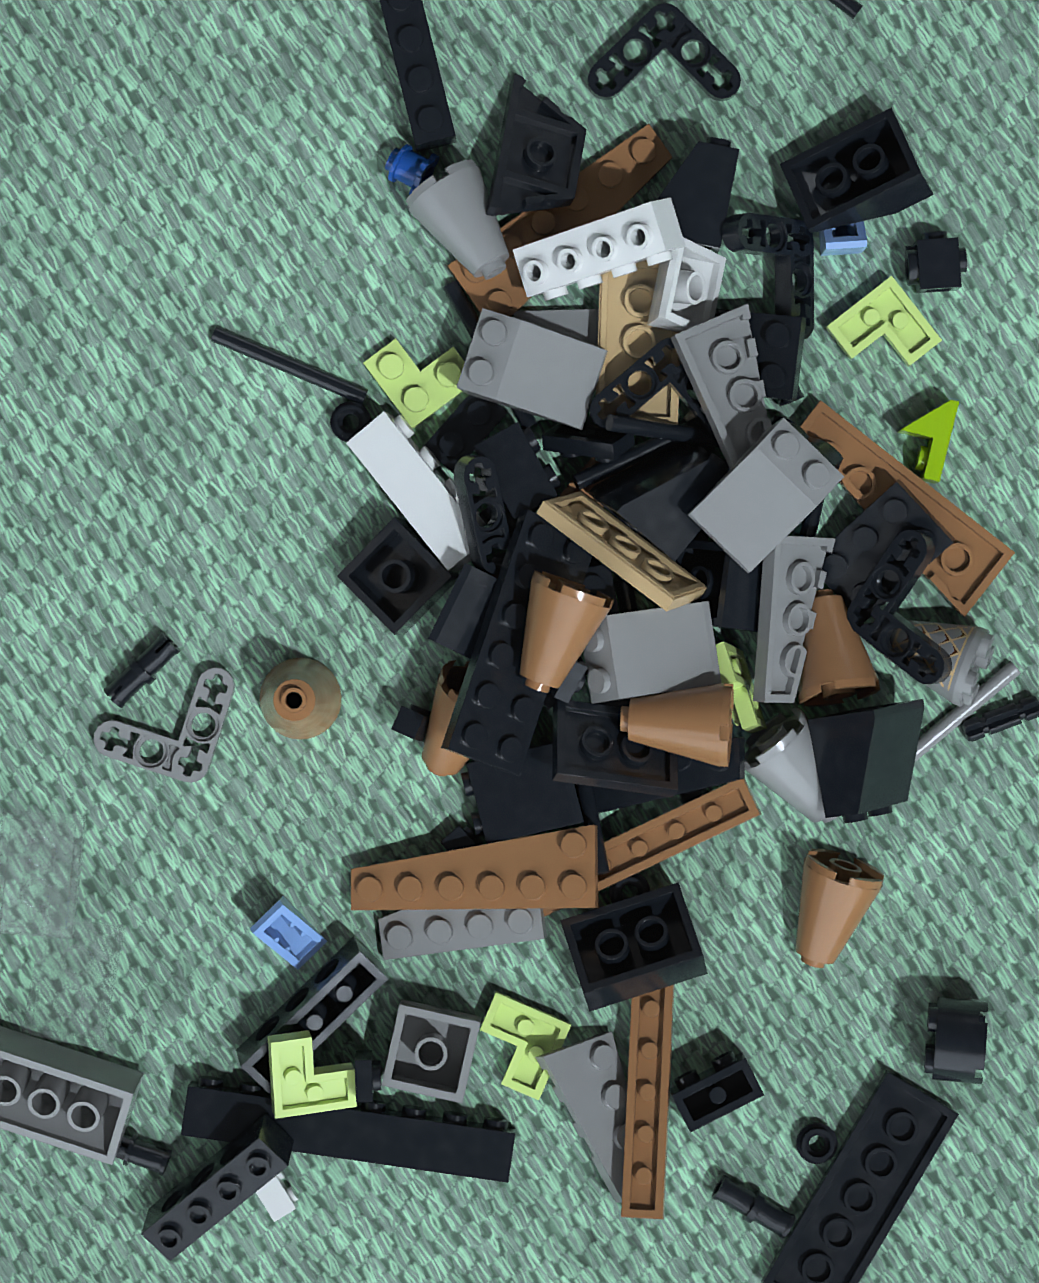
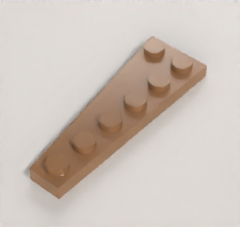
[448,124,672,317]
[800,400,1015,617]
[351,825,598,910]

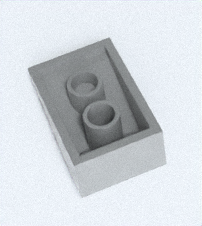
[457,308,608,430]
[688,418,844,573]

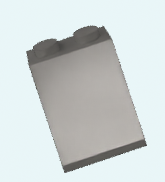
[584,601,721,704]

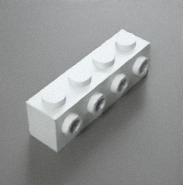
[513,197,685,301]
[346,411,488,573]

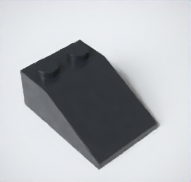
[780,107,934,233]

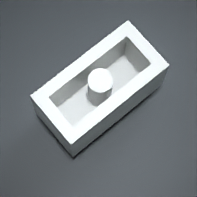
[256,1171,299,1222]

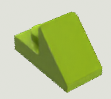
[897,400,959,484]

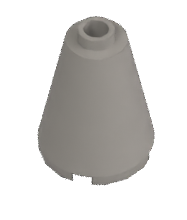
[406,159,509,280]
[745,708,836,823]

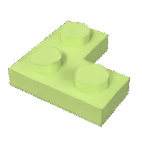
[825,276,942,367]
[363,338,465,429]
[716,641,767,733]
[480,991,571,1100]
[268,1030,357,1119]

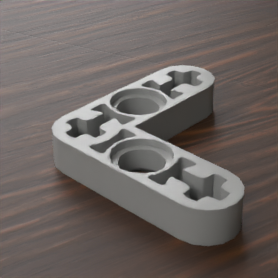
[94,667,235,783]

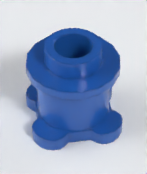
[385,144,439,195]

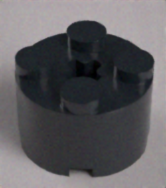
[924,997,988,1084]

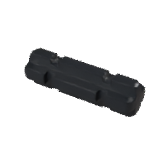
[961,696,1039,742]

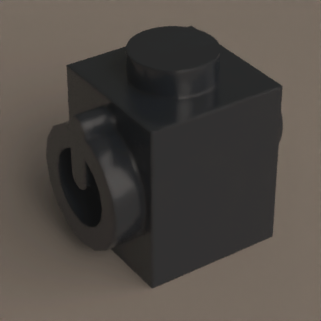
[905,231,967,294]

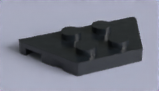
[486,74,587,216]

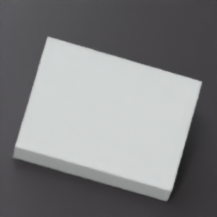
[647,237,726,333]

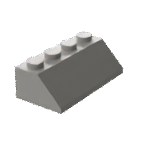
[0,1026,144,1165]

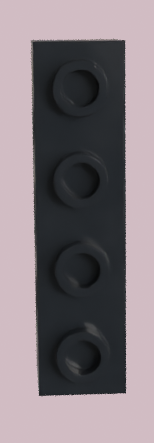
[236,936,388,1094]
[141,1113,294,1261]

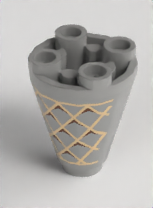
[876,620,995,707]

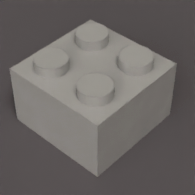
[381,999,481,1104]

